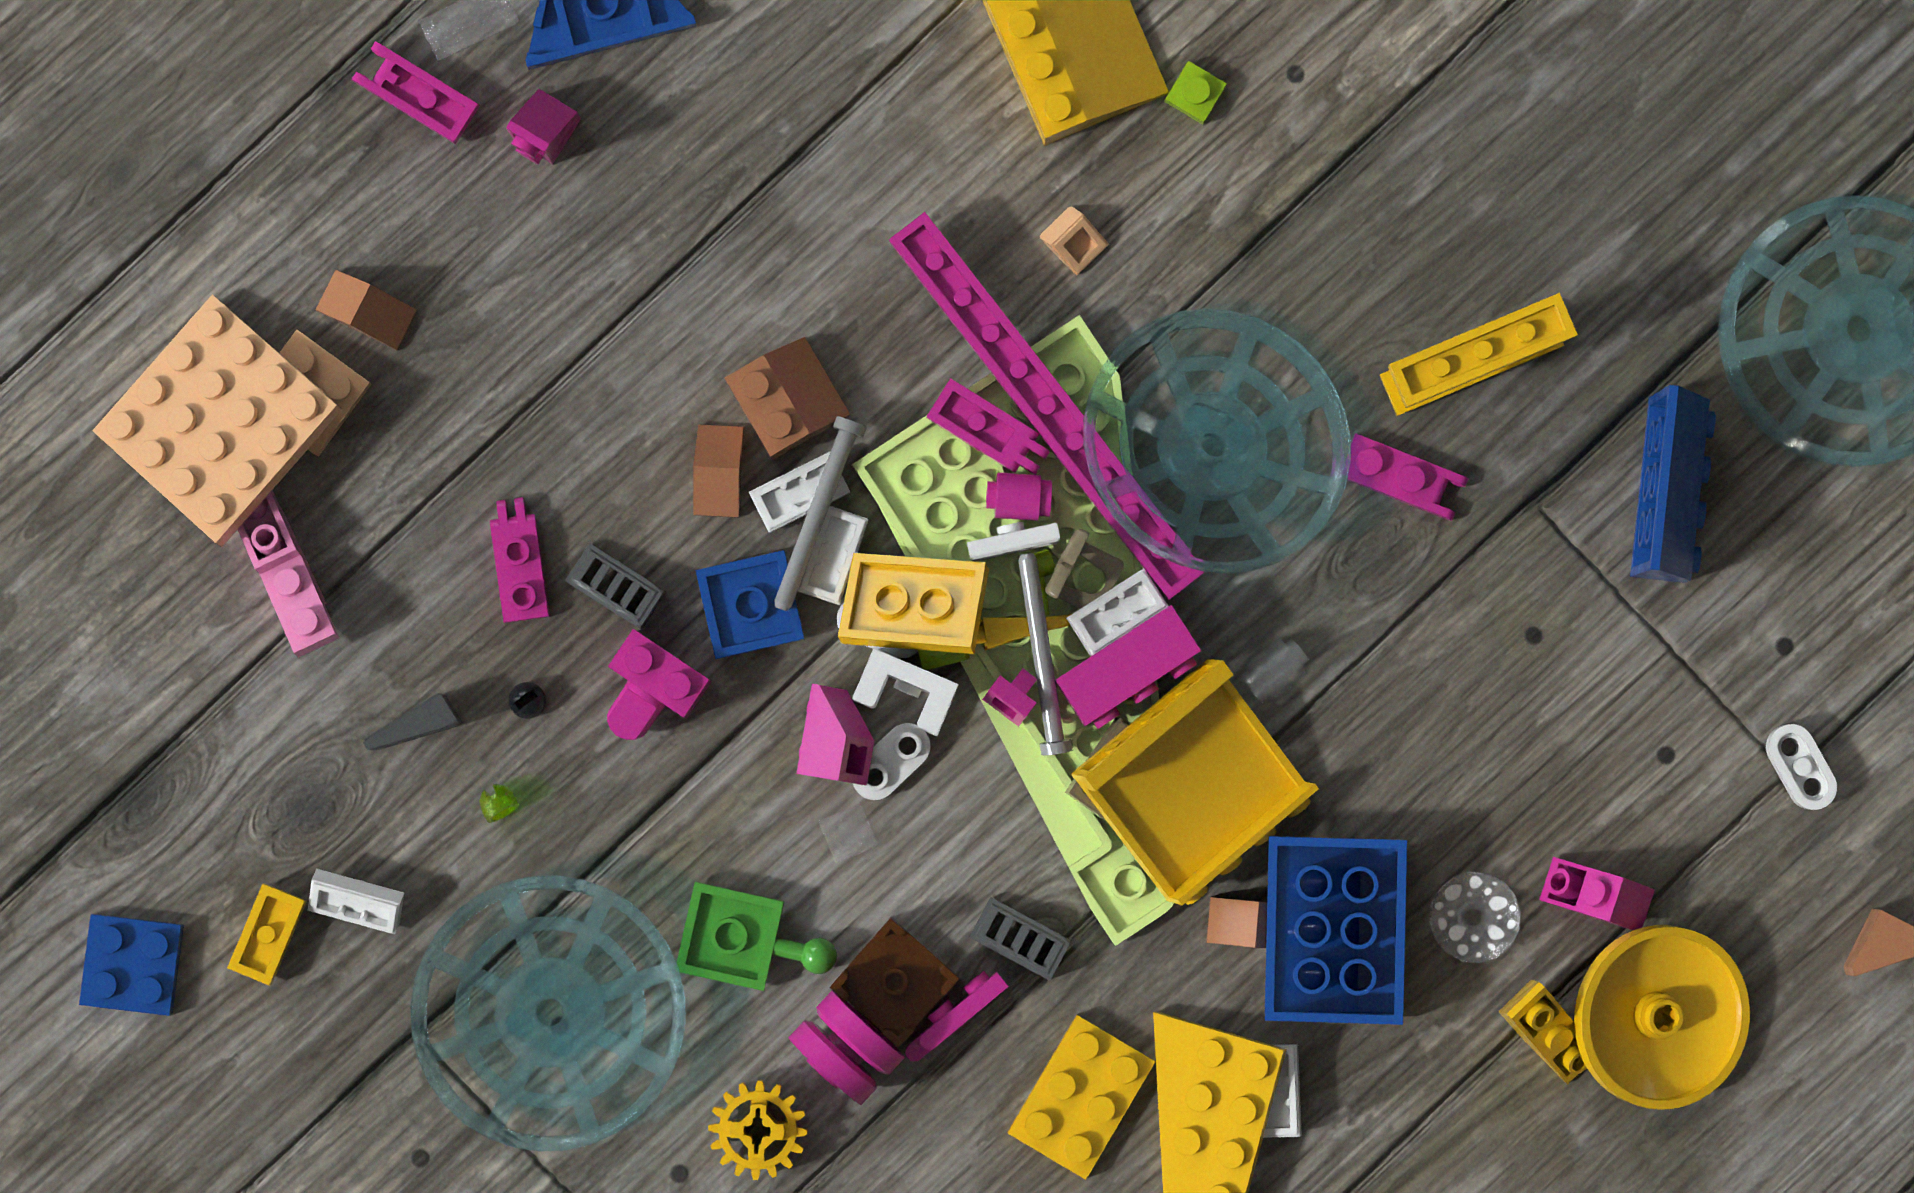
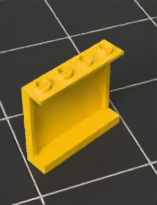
[1071,659,1319,906]

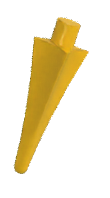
[976,614,1072,651]

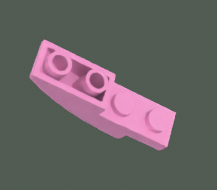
[237,490,339,658]

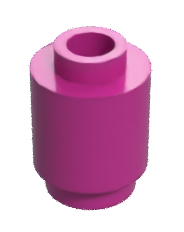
[986,473,1052,521]

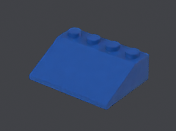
[1630,385,1716,583]
[1265,836,1407,1025]

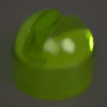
[479,784,520,823]

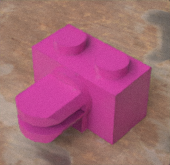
[607,629,712,740]

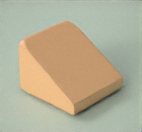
[1040,206,1109,275]

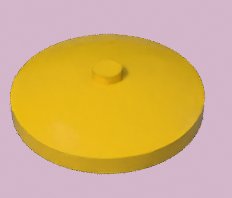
[1574,925,1750,1110]

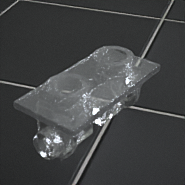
[419,0,520,62]

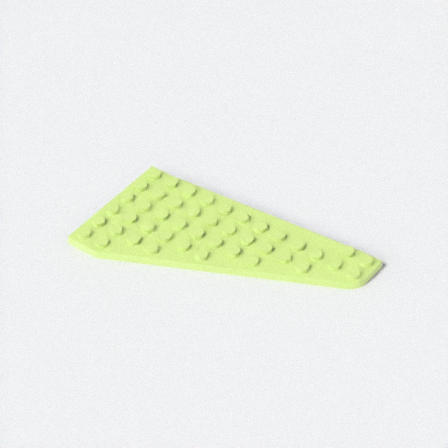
[852,315,1174,946]

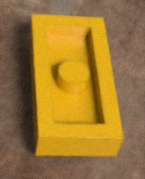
[227,883,307,986]

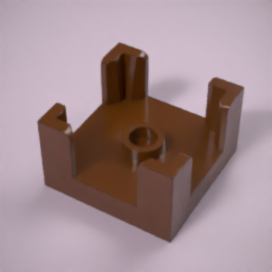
[830,917,959,1048]

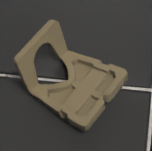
[1045,529,1124,609]

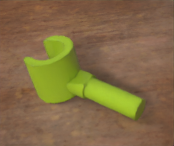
[1034,549,1055,616]

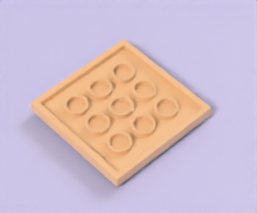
[92,294,343,547]

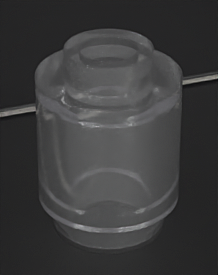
[1240,638,1309,704]

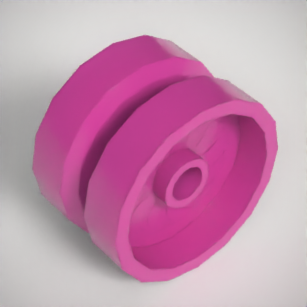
[788,990,905,1105]

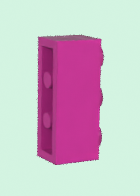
[1055,605,1201,729]

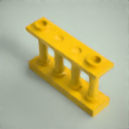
[1379,293,1578,416]

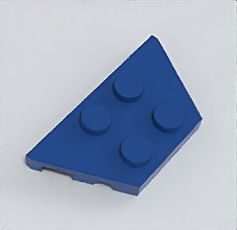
[525,0,697,70]

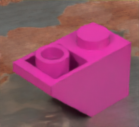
[506,89,581,165]
[796,684,874,786]
[1539,857,1655,930]

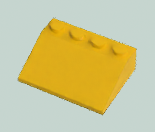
[982,0,1169,146]

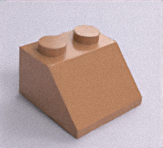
[725,337,850,461]

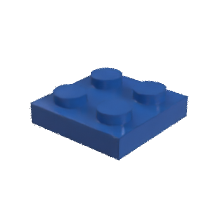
[695,550,805,660]
[79,914,184,1016]

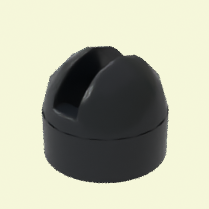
[509,682,546,719]

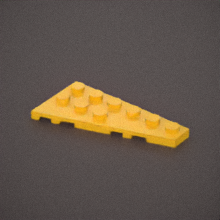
[1153,1011,1287,1193]

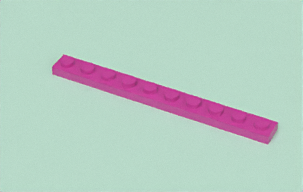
[889,212,1205,601]

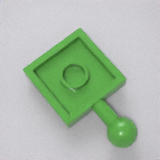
[675,882,837,991]

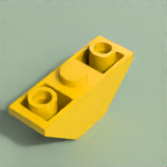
[1499,980,1587,1085]

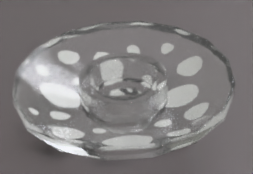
[1430,872,1521,963]

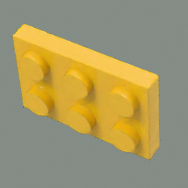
[838,553,989,654]
[1007,1014,1156,1180]

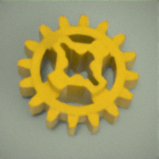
[708,1079,808,1180]

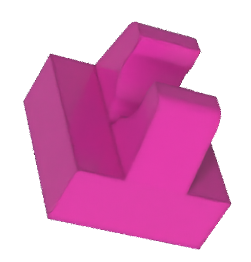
[982,668,1037,727]

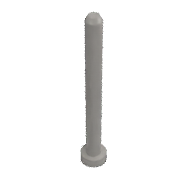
[774,416,867,611]
[1018,553,1073,755]

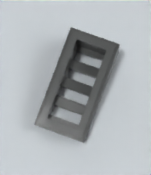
[565,543,666,630]
[363,693,463,750]
[969,897,1071,981]

